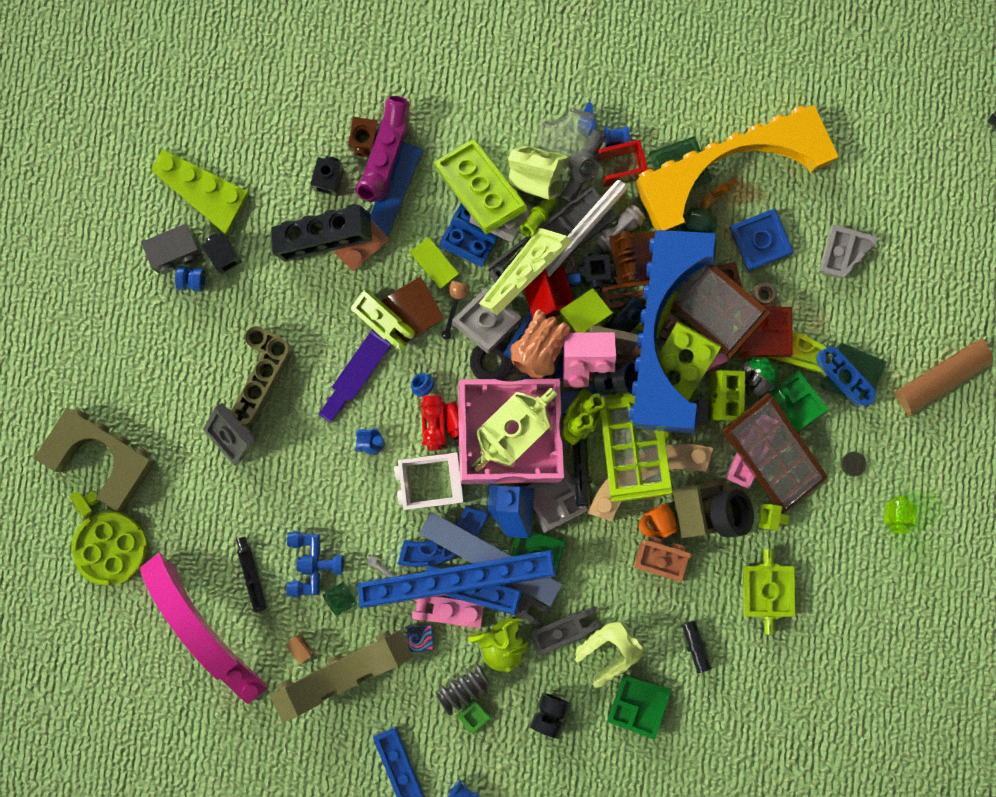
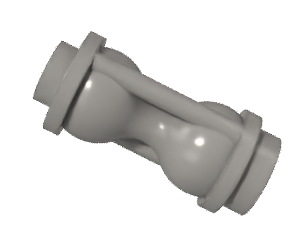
[594,205,645,253]

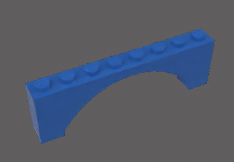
[629,230,717,434]

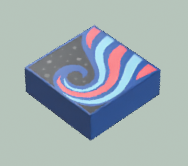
[407,624,434,652]

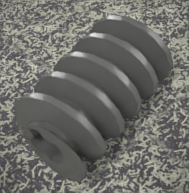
[436,663,492,716]

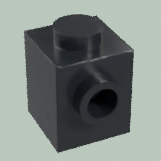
[310,156,344,196]
[201,233,242,274]

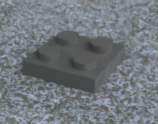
[203,403,255,466]

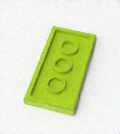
[433,139,527,234]

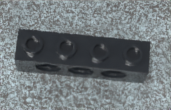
[271,204,372,262]

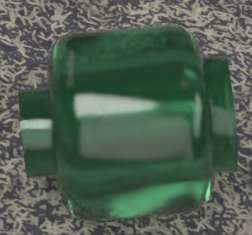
[681,207,718,233]

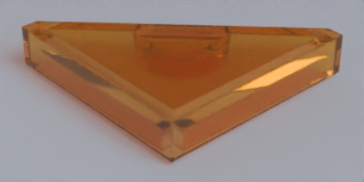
[700,178,740,212]

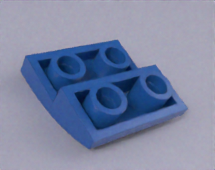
[439,203,499,267]

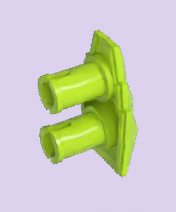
[561,388,605,446]

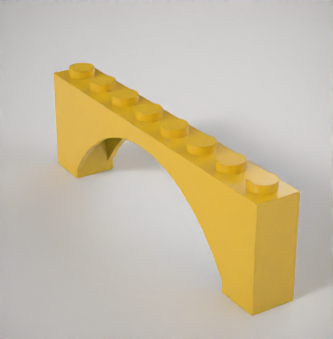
[635,105,839,231]

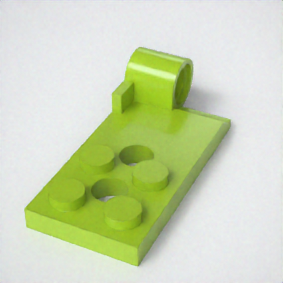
[642,321,721,440]

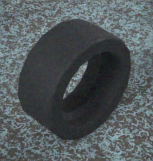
[710,489,754,538]

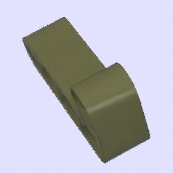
[232,326,293,427]

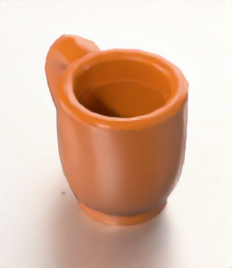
[639,503,678,539]

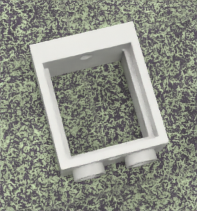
[394,453,464,510]

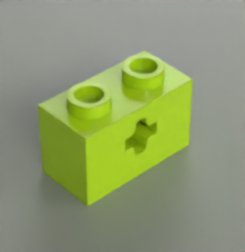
[709,370,745,421]

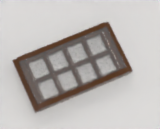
[672,265,771,358]
[722,393,828,514]

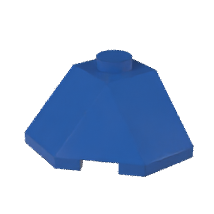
[487,486,534,538]

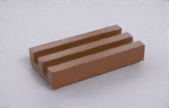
[601,281,649,310]

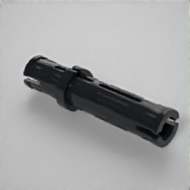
[572,437,592,507]

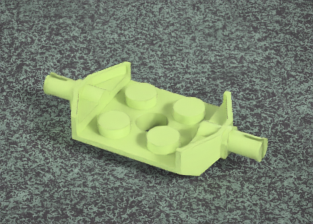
[471,387,558,472]

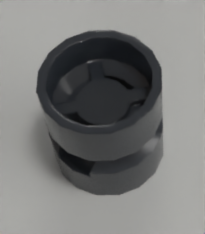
[594,362,638,395]
[530,693,572,739]

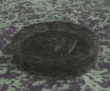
[841,452,866,477]

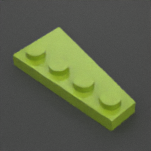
[151,149,249,236]

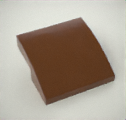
[382,276,445,343]

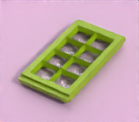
[599,394,673,503]

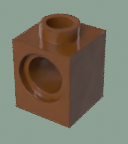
[348,116,379,157]

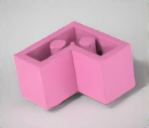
[563,332,616,388]

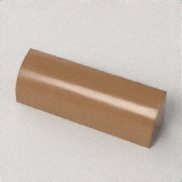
[893,338,993,417]

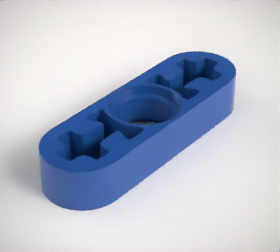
[816,347,876,406]

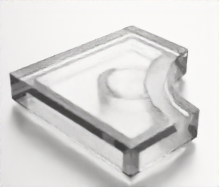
[535,107,595,156]

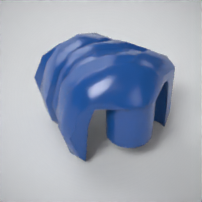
[354,428,385,455]

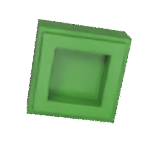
[456,699,492,734]

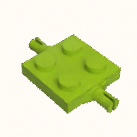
[743,548,795,634]

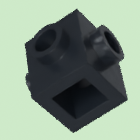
[578,252,614,289]

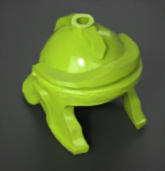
[467,617,528,673]

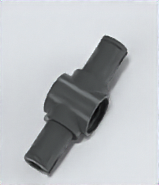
[561,129,607,201]

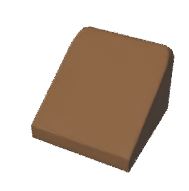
[286,634,314,664]

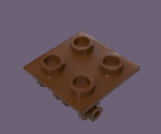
[609,231,655,284]

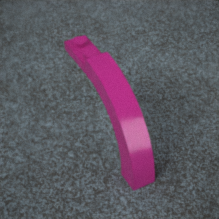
[140,552,267,705]

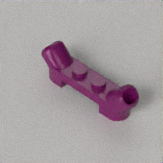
[356,96,410,202]

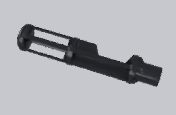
[236,536,267,613]

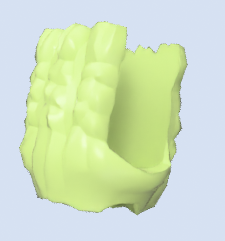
[575,621,644,688]

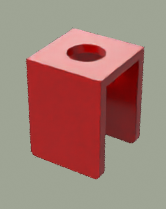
[597,139,648,187]
[524,267,574,318]

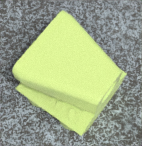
[508,146,569,200]

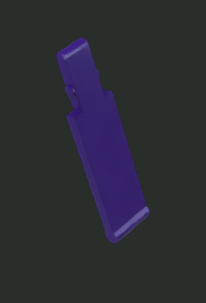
[318,329,392,423]

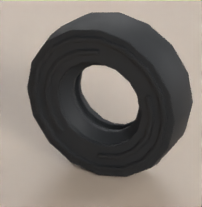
[470,342,513,381]

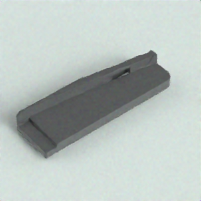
[488,186,617,295]

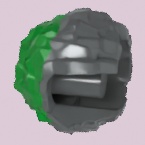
[742,357,779,397]

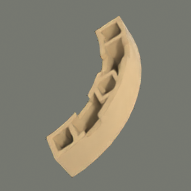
[586,444,713,521]

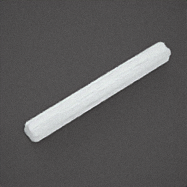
[545,180,627,277]

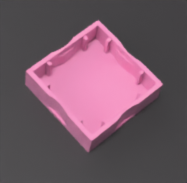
[458,379,564,484]

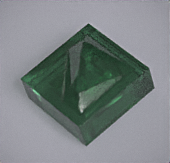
[323,582,357,617]

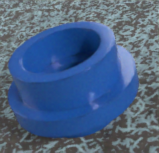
[411,373,435,397]

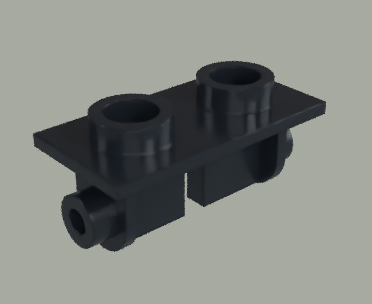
[603,295,646,333]

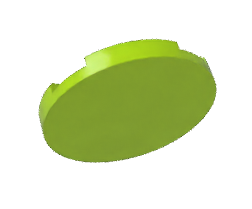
[71,511,148,586]

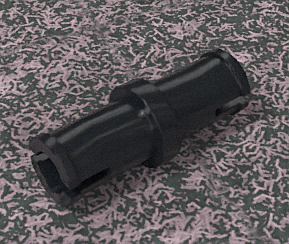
[681,620,712,673]

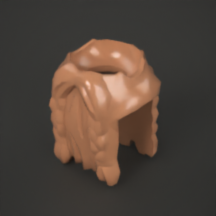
[510,309,571,379]

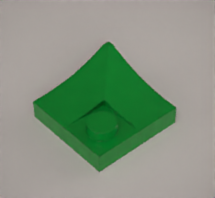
[758,371,829,441]
[607,673,671,740]

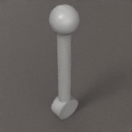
[367,556,394,578]

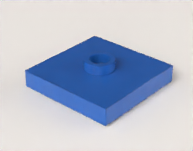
[729,208,794,272]

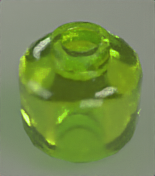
[883,495,918,534]

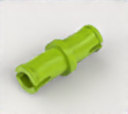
[520,198,557,237]

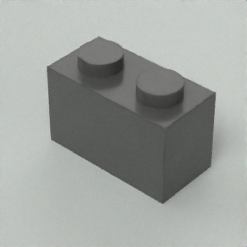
[141,223,203,274]

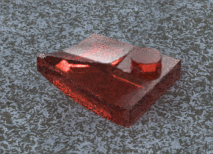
[738,305,793,358]

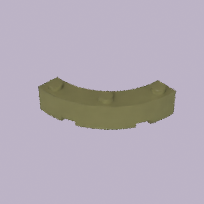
[270,630,413,723]

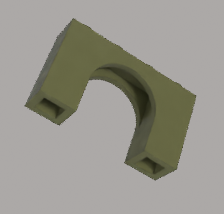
[33,407,156,511]

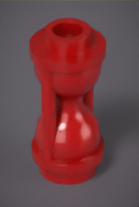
[420,395,446,451]

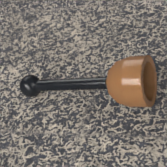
[442,281,470,340]

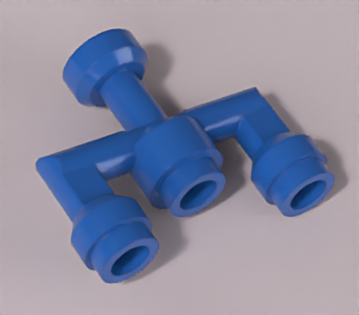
[286,531,344,598]

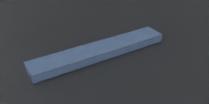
[419,512,562,606]

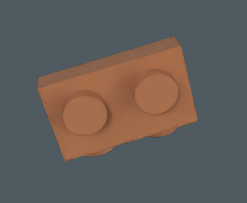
[333,216,389,271]
[633,537,692,582]

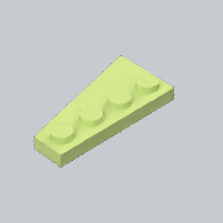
[479,228,572,315]

